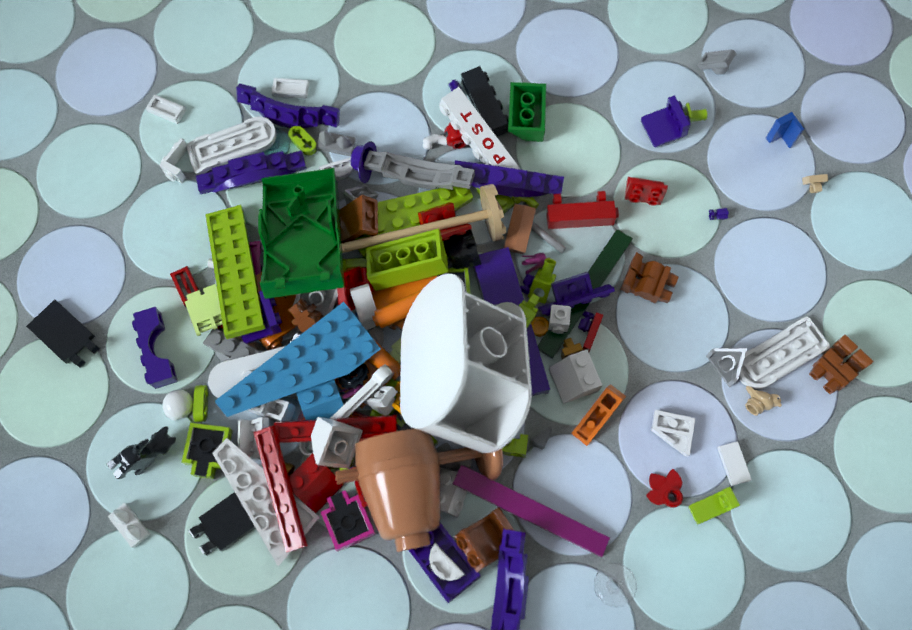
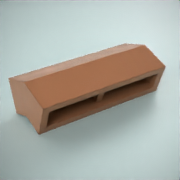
[504,204,536,255]

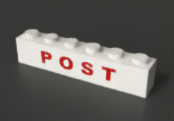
[439,87,521,170]

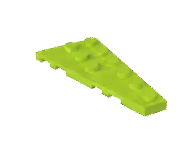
[377,186,473,235]

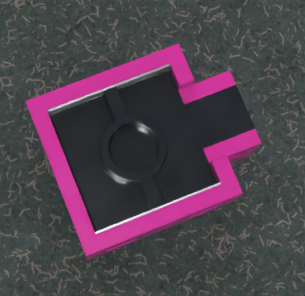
[321,490,376,552]

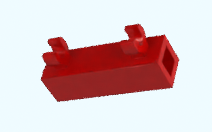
[546,191,619,229]

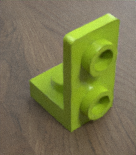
[688,487,740,525]

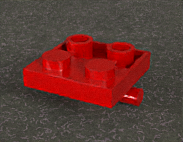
[337,266,374,311]

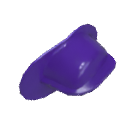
[350,141,377,184]

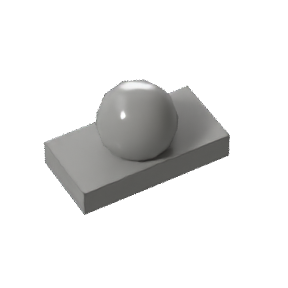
[697,49,736,75]

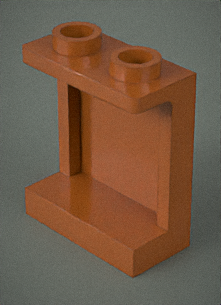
[339,195,378,244]
[454,507,515,572]

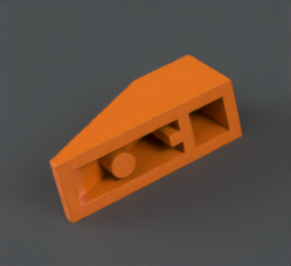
[571,384,626,446]

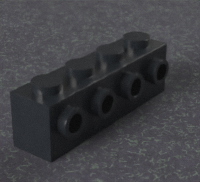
[461,66,509,137]

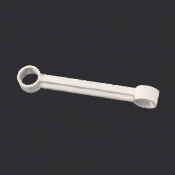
[299,364,394,456]

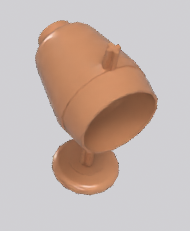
[335,429,503,552]

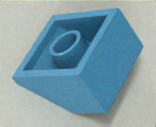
[296,379,343,420]

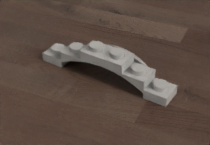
[364,151,475,190]
[203,329,299,401]

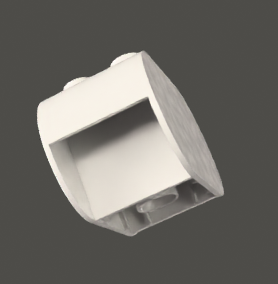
[400,274,532,453]

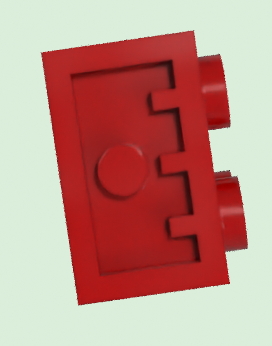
[624,177,668,206]
[418,202,472,241]

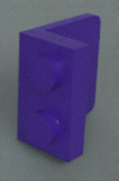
[641,95,691,147]
[242,291,282,344]

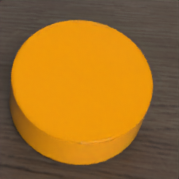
[531,316,549,337]

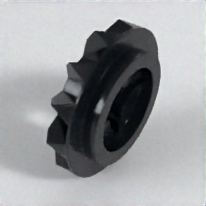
[338,363,369,390]

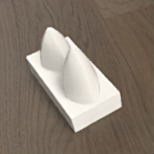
[108,503,151,548]

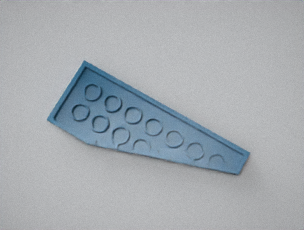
[215,302,381,417]

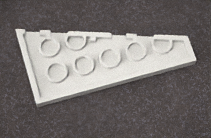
[212,438,320,566]

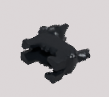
[443,229,481,269]
[107,426,176,479]

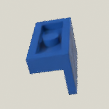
[766,112,804,148]

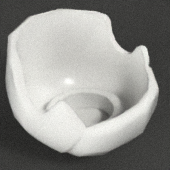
[163,390,194,421]

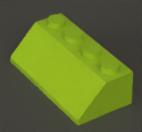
[366,228,449,291]

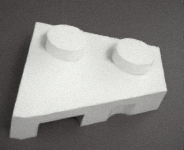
[651,410,695,457]

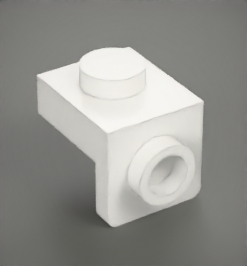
[548,305,571,334]

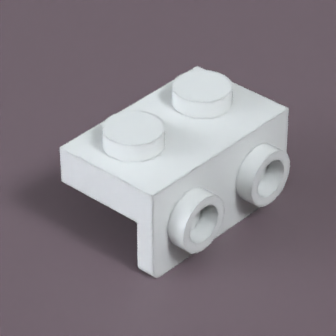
[238,417,269,461]
[440,468,467,517]

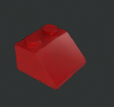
[289,453,344,514]

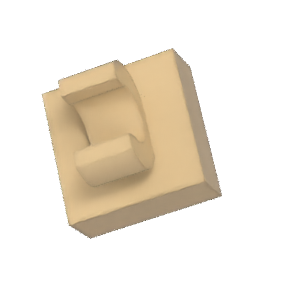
[802,174,828,193]

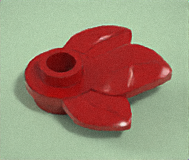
[646,469,683,508]

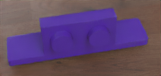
[538,272,615,316]

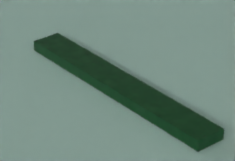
[538,229,633,359]

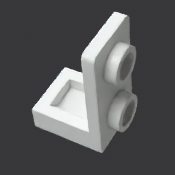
[159,138,187,184]

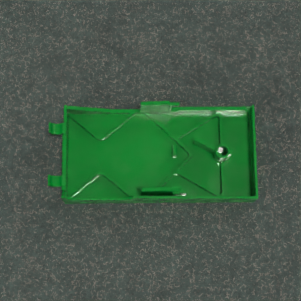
[258,168,344,299]

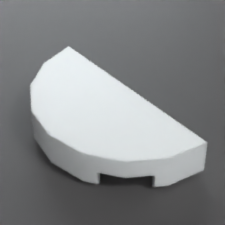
[319,157,353,180]
[429,543,465,581]

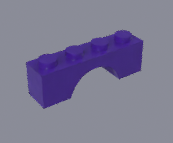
[132,307,178,389]

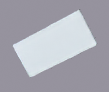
[272,78,309,99]
[146,94,186,124]
[350,284,376,324]
[717,441,752,486]

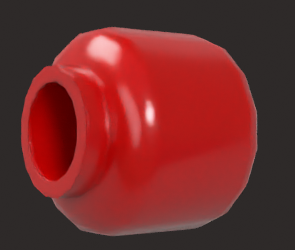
[444,123,466,149]

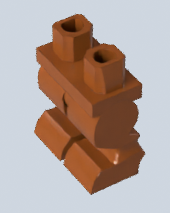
[620,252,679,304]
[288,298,324,333]
[809,335,874,394]

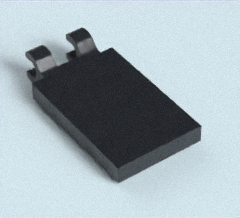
[26,299,100,368]
[188,492,255,556]

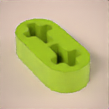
[288,126,317,156]
[193,385,209,422]

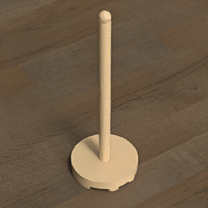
[342,184,506,253]

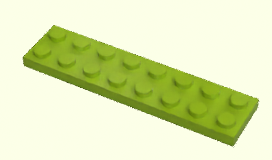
[205,205,265,339]

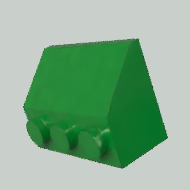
[508,82,546,142]

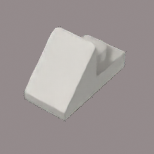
[364,386,397,416]

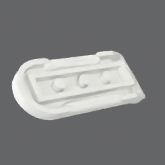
[187,117,277,175]
[739,317,830,389]
[208,345,287,398]

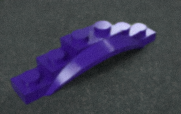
[237,83,340,129]
[196,150,307,194]
[454,160,564,197]
[491,529,529,630]

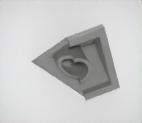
[706,348,747,387]

